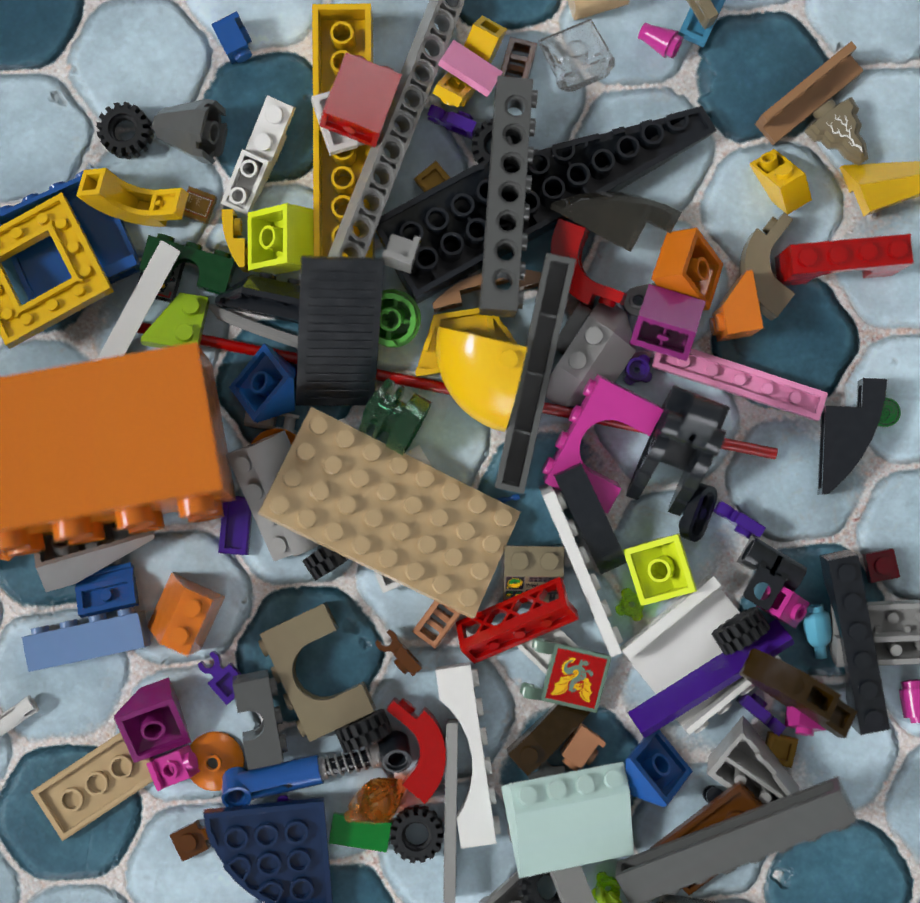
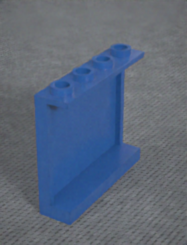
[0,171,141,303]

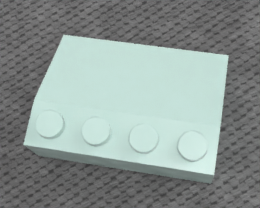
[501,762,634,878]

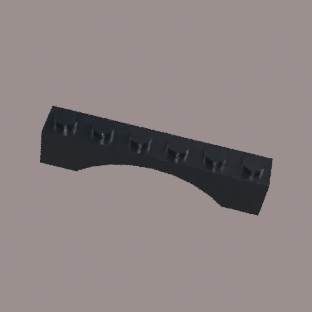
[819,550,890,735]

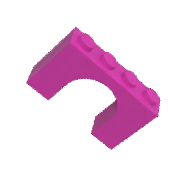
[541,374,664,514]

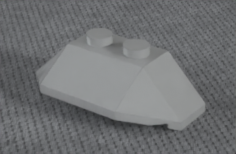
[546,303,636,407]

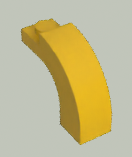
[433,15,507,108]
[76,168,189,227]

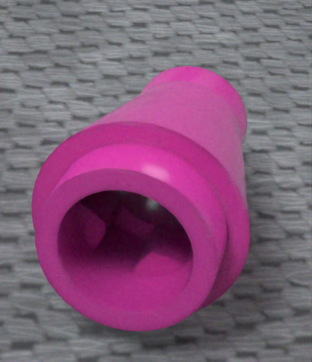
[638,22,683,59]

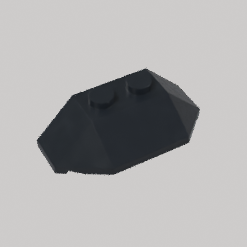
[215,272,300,324]

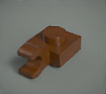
[375,629,423,676]
[169,820,211,862]

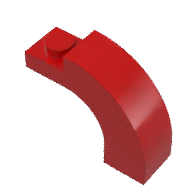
[551,219,627,308]
[386,697,446,804]

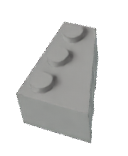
[707,715,799,805]

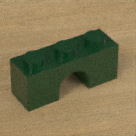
[139,233,236,295]

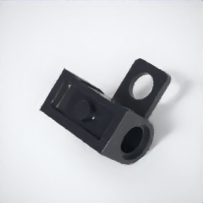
[737,537,807,610]

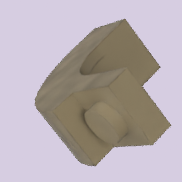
[739,212,795,321]

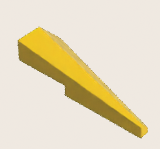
[840,161,920,217]

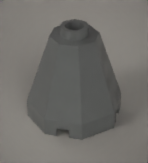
[152,99,228,164]

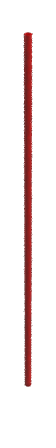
[137,322,778,460]

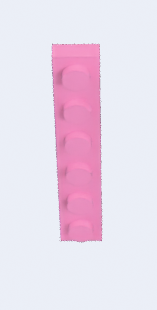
[651,348,828,421]

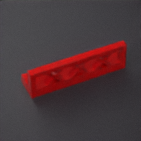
[456,577,579,664]

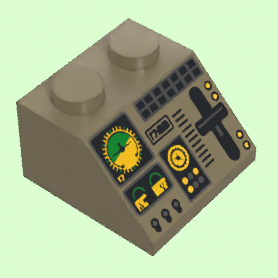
[503,545,564,604]

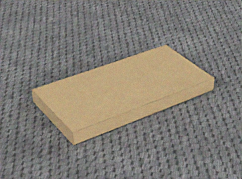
[31,733,154,841]

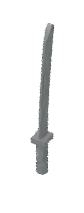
[208,304,298,348]

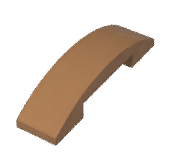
[432,269,541,313]

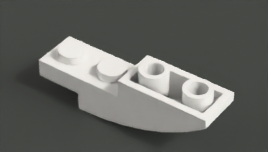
[221,95,296,215]

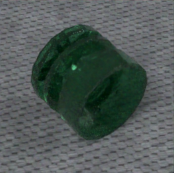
[359,378,432,456]

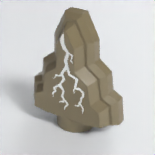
[804,97,868,166]

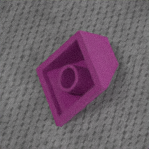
[114,677,191,763]

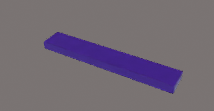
[628,619,795,739]

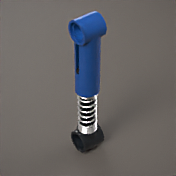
[221,730,412,807]

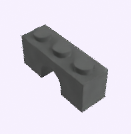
[232,669,288,770]

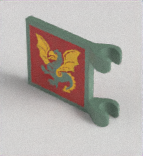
[520,637,612,713]

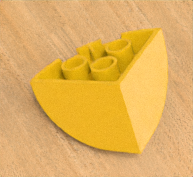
[436,327,527,432]

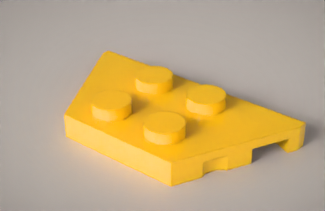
[415,308,518,377]

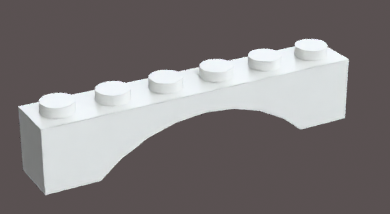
[435,662,501,849]

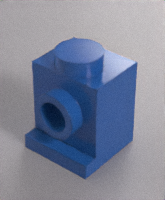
[211,11,252,64]

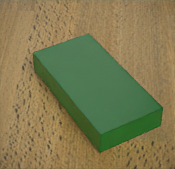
[329,812,392,853]

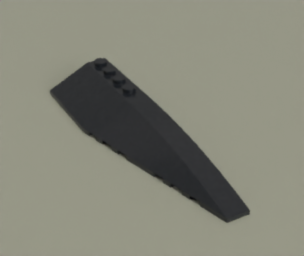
[375,106,717,304]

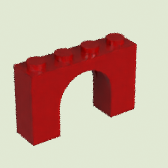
[774,234,914,286]

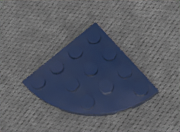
[203,797,333,903]

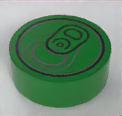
[878,398,901,427]

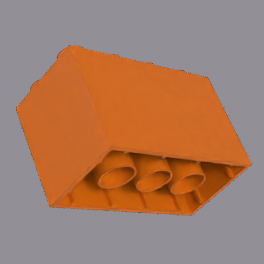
[0,342,236,556]

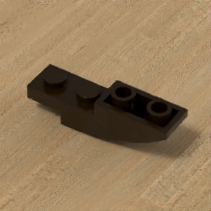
[739,648,857,738]

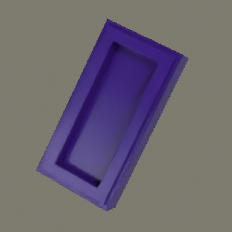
[218,496,252,555]

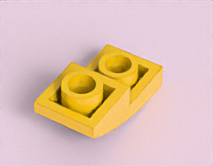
[221,209,249,272]

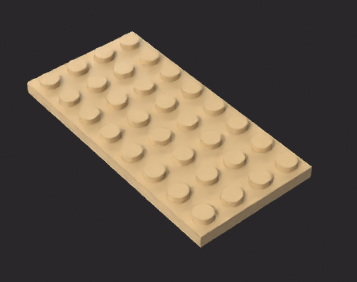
[258,407,521,619]

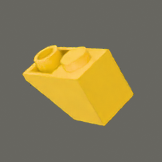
[750,149,812,215]

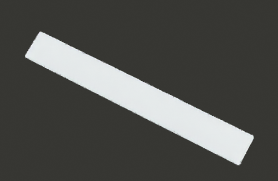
[97,241,180,360]

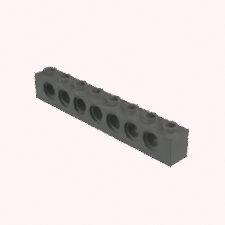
[479,76,538,318]

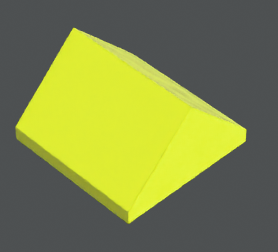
[623,534,697,606]

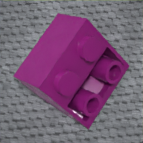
[629,284,706,361]

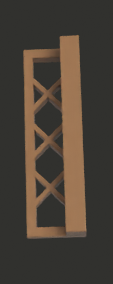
[755,41,864,146]

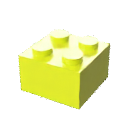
[248,203,314,275]

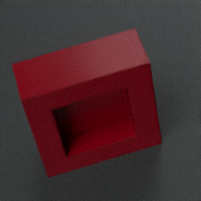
[862,548,900,583]

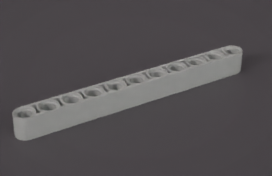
[328,0,465,257]

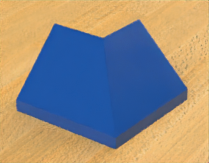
[229,343,297,423]
[625,730,693,807]

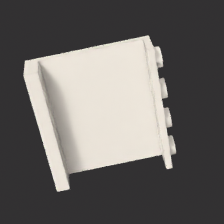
[620,575,781,735]

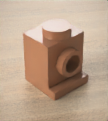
[560,723,606,771]

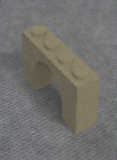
[258,602,376,742]

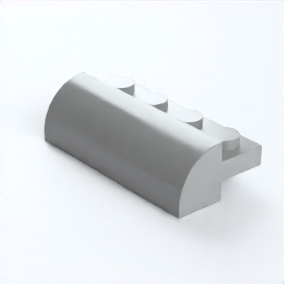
[226,430,320,561]
[829,600,920,667]

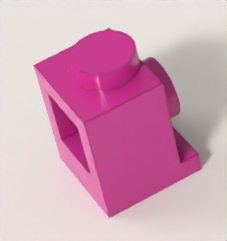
[146,744,200,791]

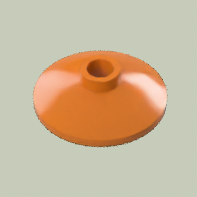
[190,731,244,791]

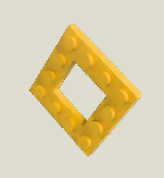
[0,192,114,349]

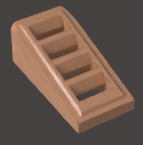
[412,601,461,649]

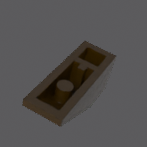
[507,704,591,776]

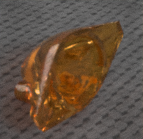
[344,778,406,824]

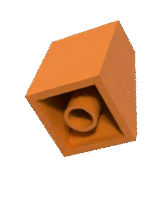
[147,573,225,656]

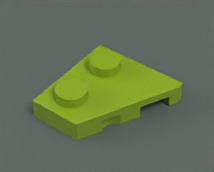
[140,292,210,348]

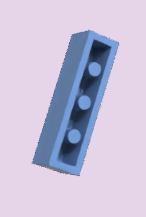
[22,607,151,672]

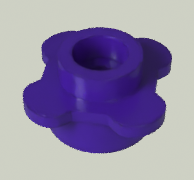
[624,354,653,385]

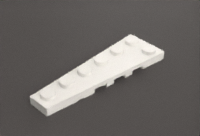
[539,484,623,657]

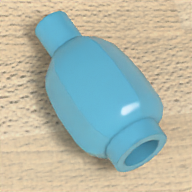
[802,604,832,659]

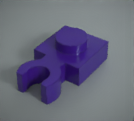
[427,104,477,140]
[713,501,766,539]
[198,651,241,705]
[736,693,786,736]

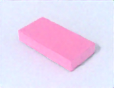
[438,40,503,97]

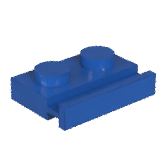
[75,562,139,618]

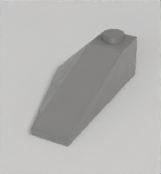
[34,523,155,592]

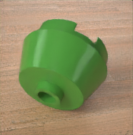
[379,289,421,348]

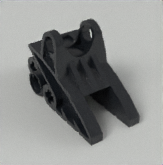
[626,386,730,516]

